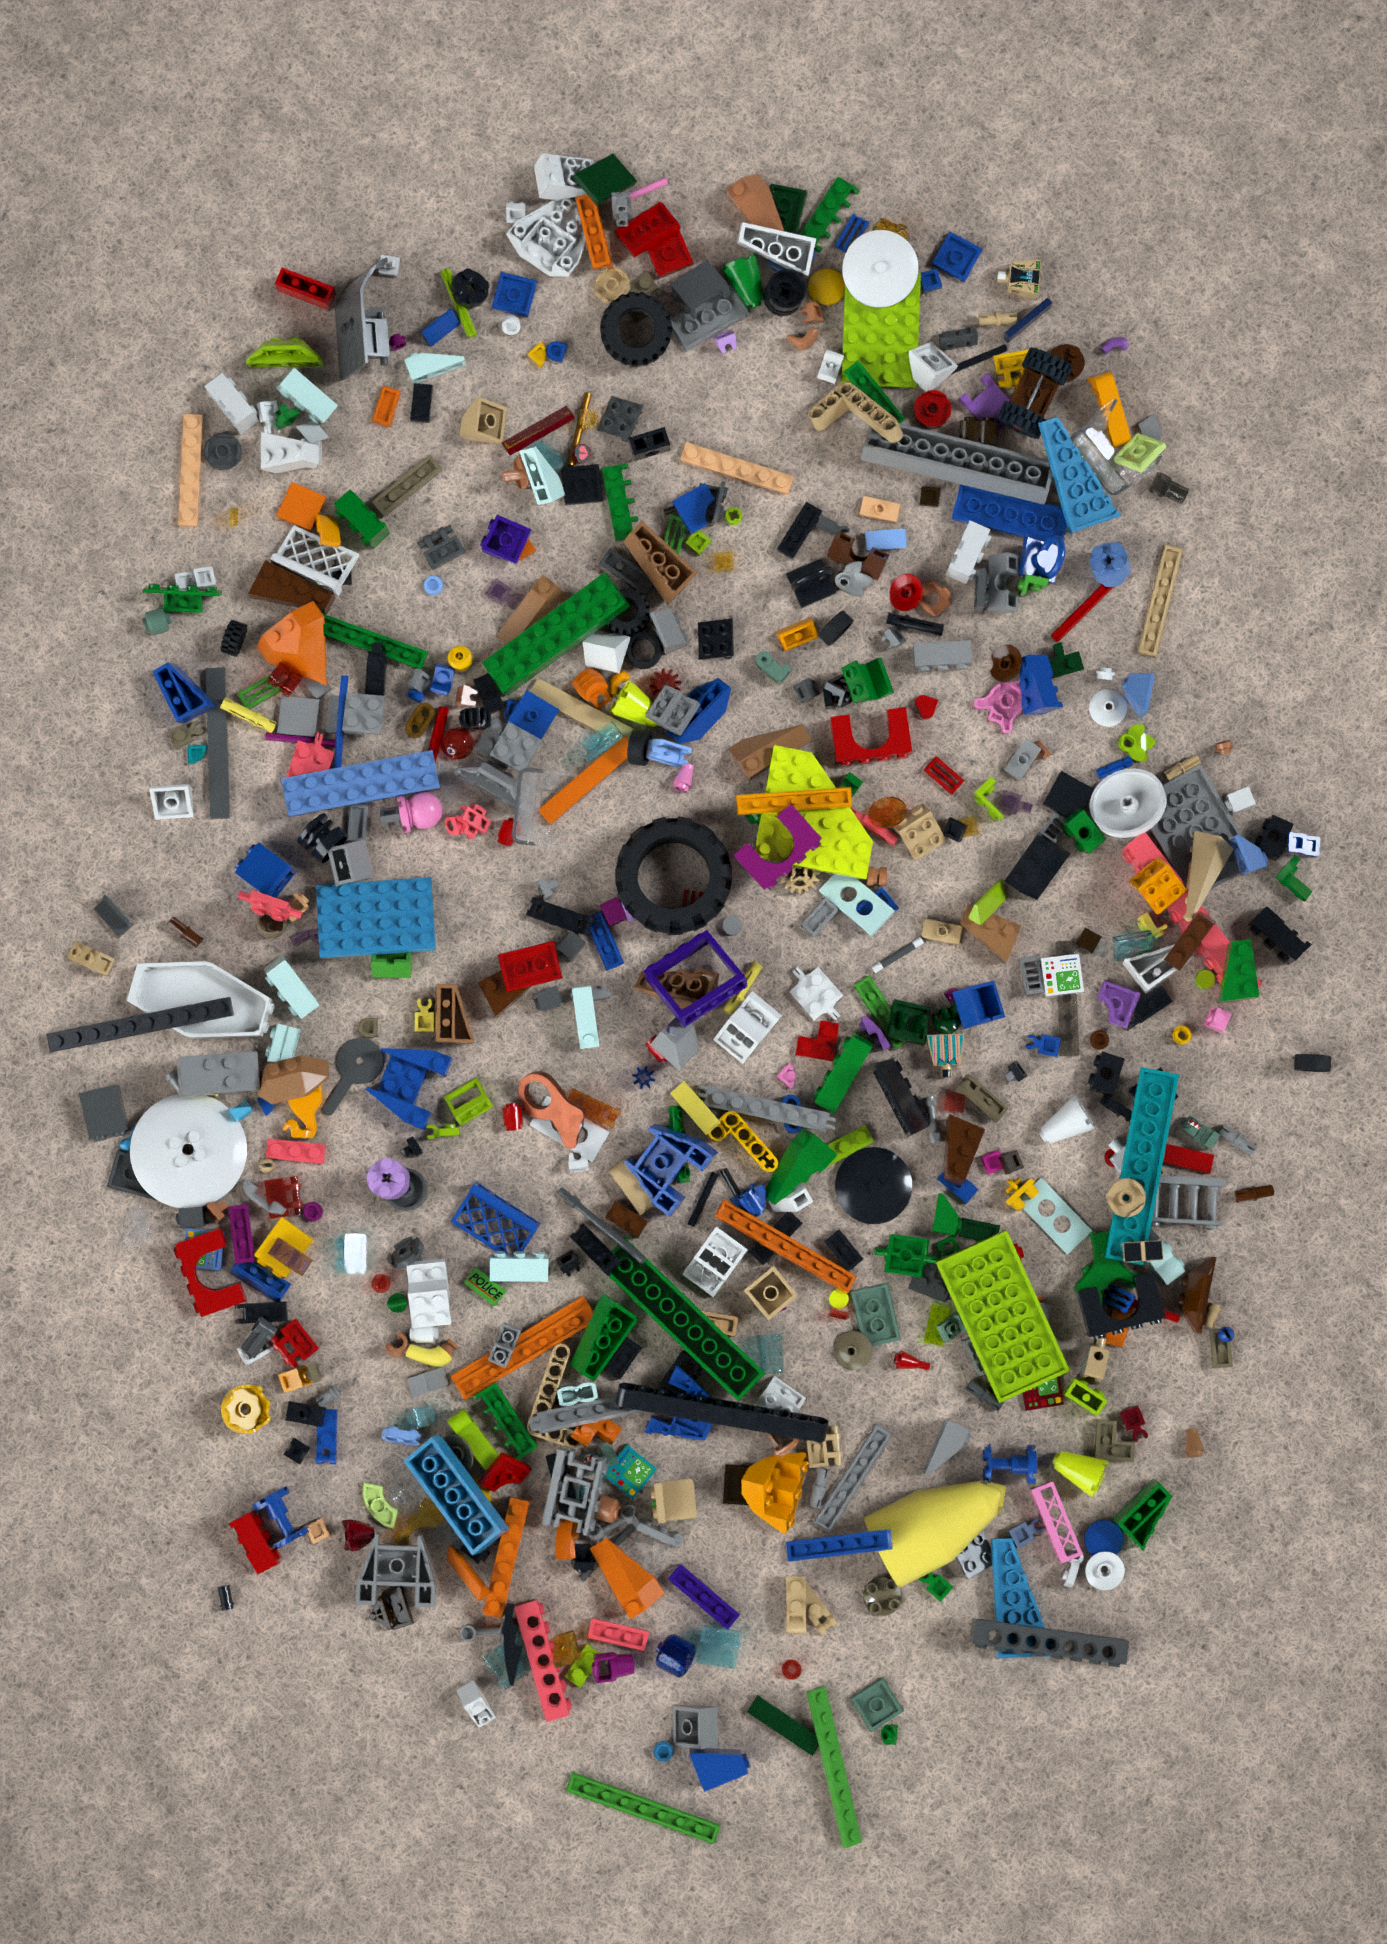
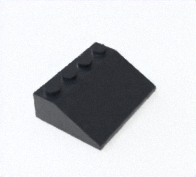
[872,1058,930,1138]

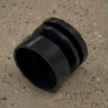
[763,269,806,317]
[297,813,348,864]

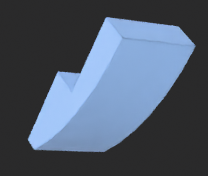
[865,529,907,551]

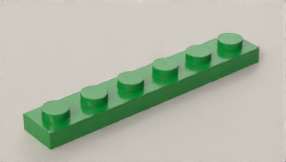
[323,614,428,670]

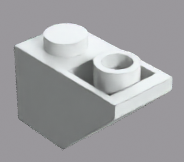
[768,1182,813,1212]
[456,1680,496,1728]

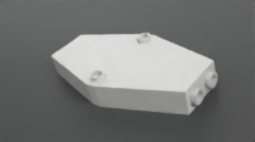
[127,961,274,1039]

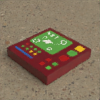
[1022,1376,1064,1411]

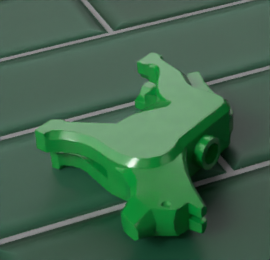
[1074,1229,1141,1304]

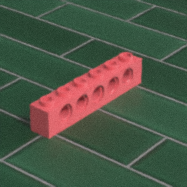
[514,1599,572,1722]

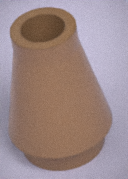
[1185,1428,1204,1458]

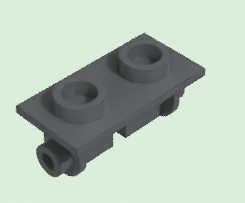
[938,327,978,350]

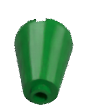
[721,253,764,308]

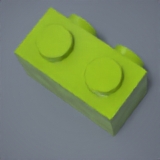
[1062,1377,1108,1417]

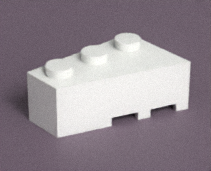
[204,373,259,434]
[261,432,319,473]
[946,521,992,584]

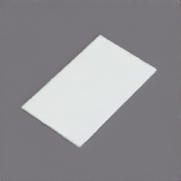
[296,421,329,444]

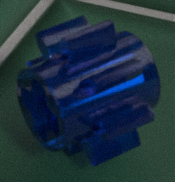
[632,1066,655,1090]

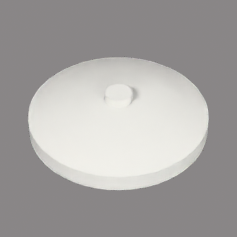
[842,230,918,308]
[1090,768,1167,838]

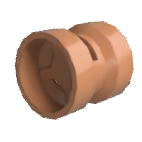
[867,867,887,886]

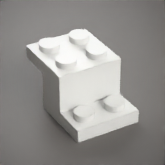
[713,991,782,1064]
[682,1227,748,1297]
[406,1258,451,1328]

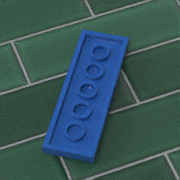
[951,484,1067,545]

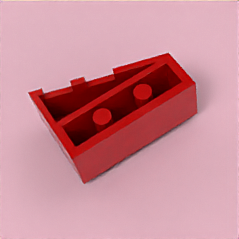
[228,1510,282,1575]

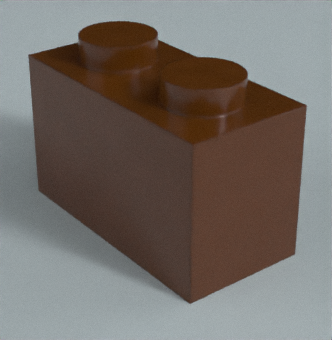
[605,1201,648,1238]

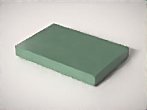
[850,1283,901,1347]

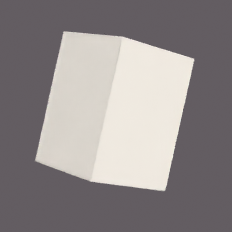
[583,630,630,673]
[149,784,193,820]

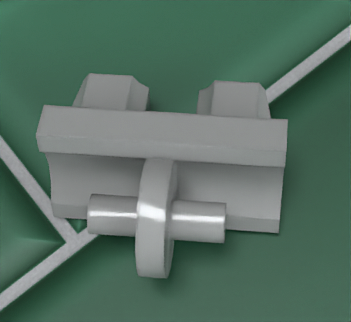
[611,192,632,227]

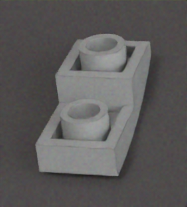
[570,986,611,1001]
[488,1322,522,1368]

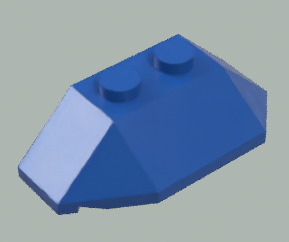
[666,678,731,743]

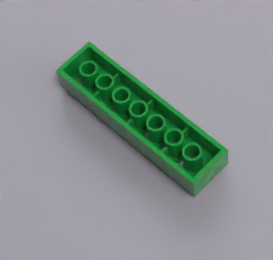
[482,572,630,696]

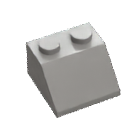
[650,608,688,655]
[651,1017,699,1070]
[673,1705,718,1749]

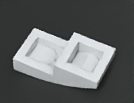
[174,566,216,589]

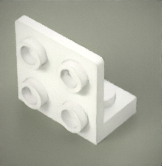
[754,1376,806,1413]

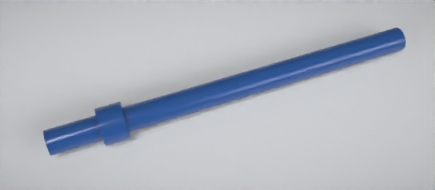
[332,675,349,769]

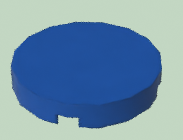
[1084,1520,1123,1555]

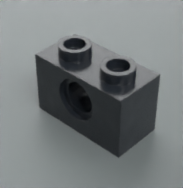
[629,427,670,461]
[1254,815,1294,861]
[1087,1052,1125,1096]

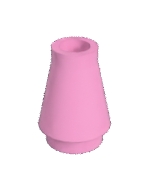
[673,763,694,793]

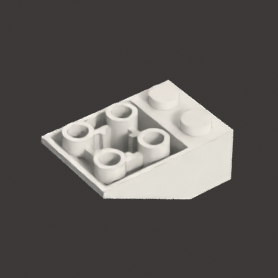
[534,153,594,200]

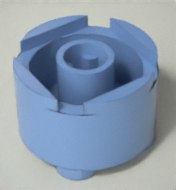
[1090,542,1131,587]

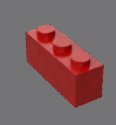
[275,267,336,311]

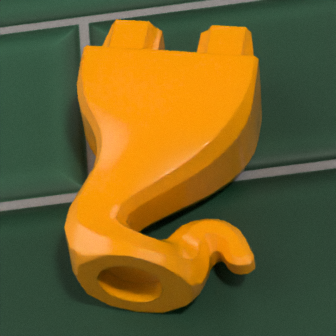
[283,1083,324,1139]

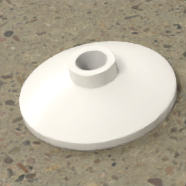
[1089,689,1127,727]
[1085,1551,1125,1590]

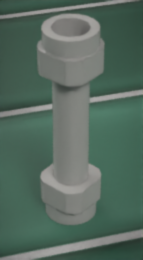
[923,1096,942,1143]

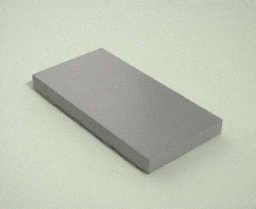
[670,282,750,352]

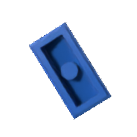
[422,309,460,347]

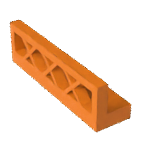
[575,194,614,270]

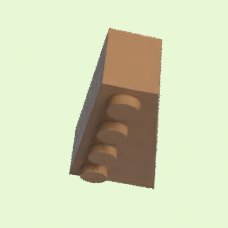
[624,521,698,605]

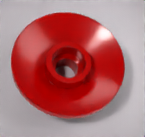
[889,574,923,612]

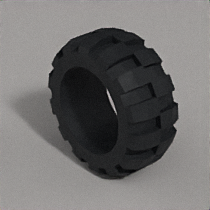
[615,816,732,935]

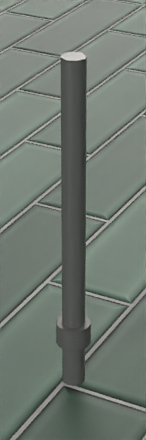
[558,1187,646,1264]

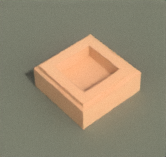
[305,1518,331,1544]

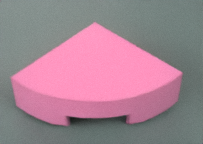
[776,1062,795,1089]

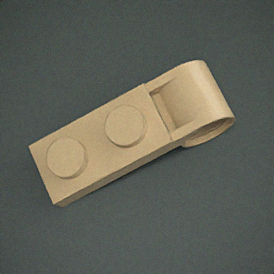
[786,1575,807,1634]

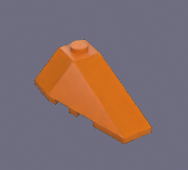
[590,1537,665,1619]

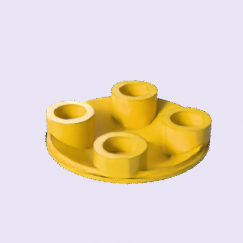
[808,268,845,305]

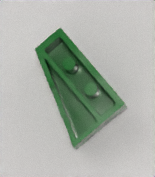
[333,489,390,549]

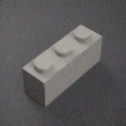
[912,640,972,672]

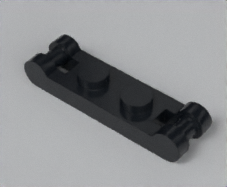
[526,897,596,937]
[569,1223,622,1276]

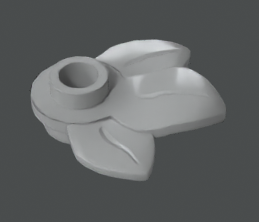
[835,561,873,597]

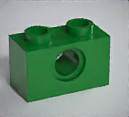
[1061,809,1106,854]

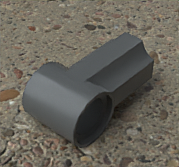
[240,1317,278,1358]

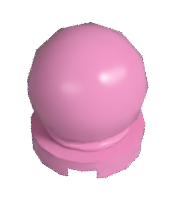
[397,792,443,834]

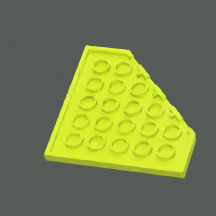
[754,745,873,880]

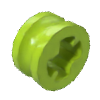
[725,507,742,525]

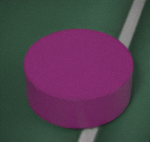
[303,1202,323,1221]

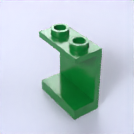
[841,657,894,703]

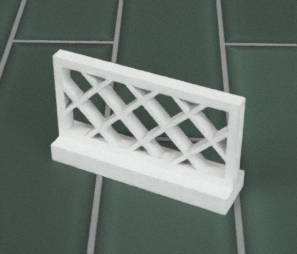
[270,526,359,596]

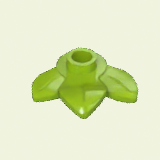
[1118,724,1156,762]

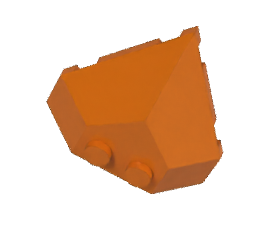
[256,601,328,686]

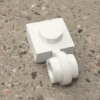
[1062,1549,1084,1588]

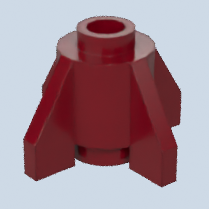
[342,1519,375,1552]

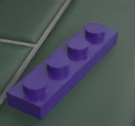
[668,1563,740,1630]

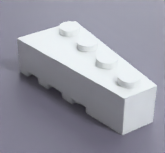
[737,222,816,278]

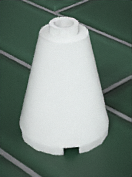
[1039,1096,1095,1144]

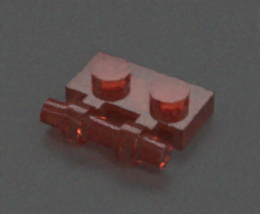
[264,1176,303,1219]

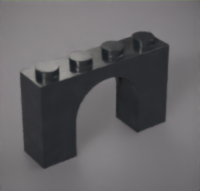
[1076,1272,1166,1340]

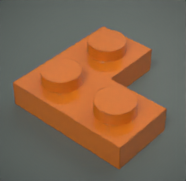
[570,1419,622,1447]

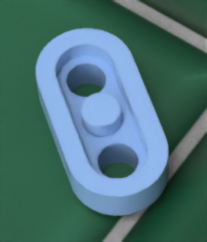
[381,1426,421,1446]

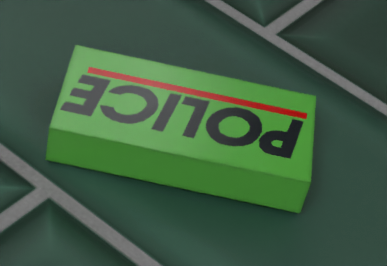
[464,1267,506,1306]

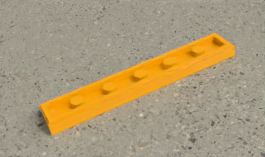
[736,787,852,815]

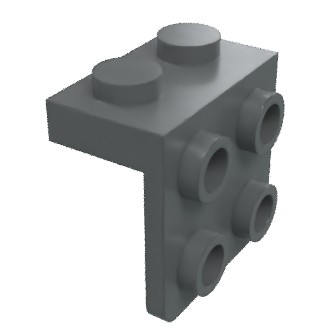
[699,481,728,526]

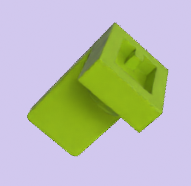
[973,777,1004,822]

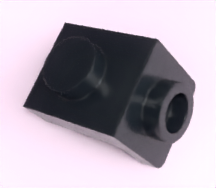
[571,1544,594,1573]

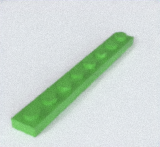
[806,1686,862,1848]

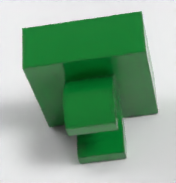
[275,404,300,430]

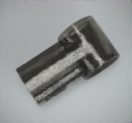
[1149,472,1190,505]

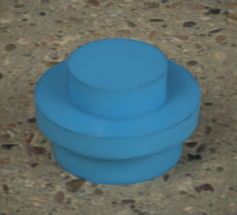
[654,1741,673,1762]

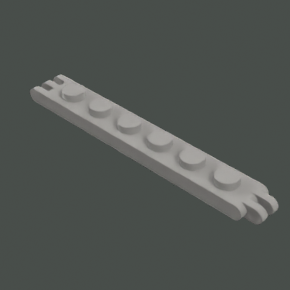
[696,1085,836,1132]
[528,1386,667,1433]

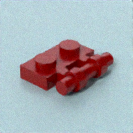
[270,1318,319,1370]

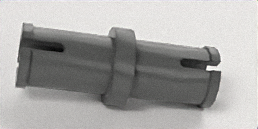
[965,1380,1004,1411]

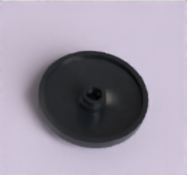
[835,1147,912,1224]

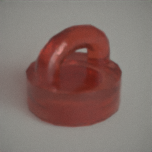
[371,1274,391,1293]

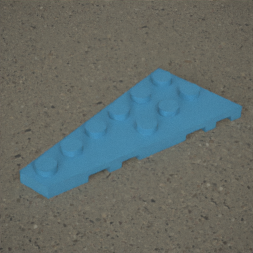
[1038,417,1121,533]
[991,1538,1051,1658]

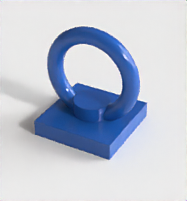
[1019,535,1065,584]

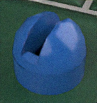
[1218,1327,1234,1342]

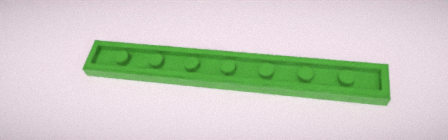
[566,1772,721,1844]

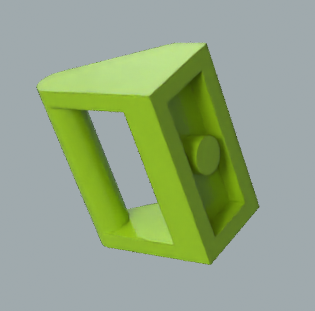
[443,1077,494,1126]

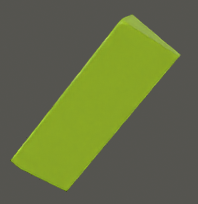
[969,879,1006,925]

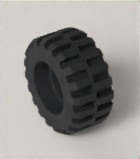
[600,292,672,367]

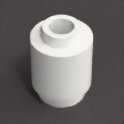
[410,1326,439,1343]

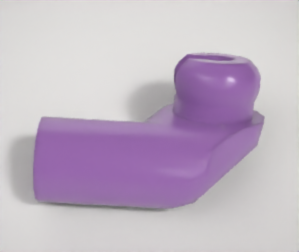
[1100,337,1129,355]

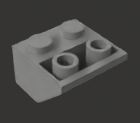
[328,839,374,886]

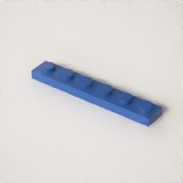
[786,1529,893,1562]

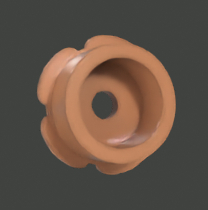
[1215,740,1234,755]

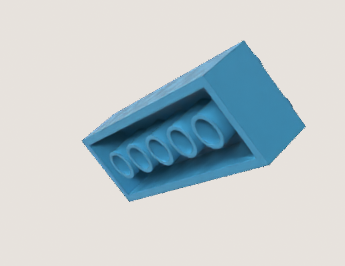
[404,1435,509,1555]

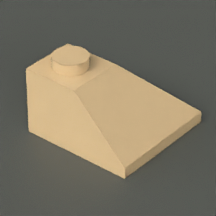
[460,397,507,444]

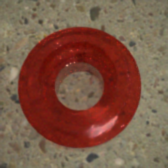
[782,1659,802,1680]

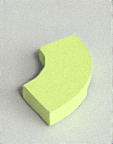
[363,1482,398,1529]

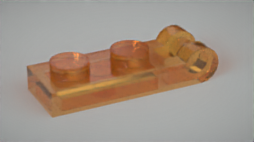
[568,1088,621,1129]

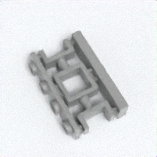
[542,1445,608,1536]

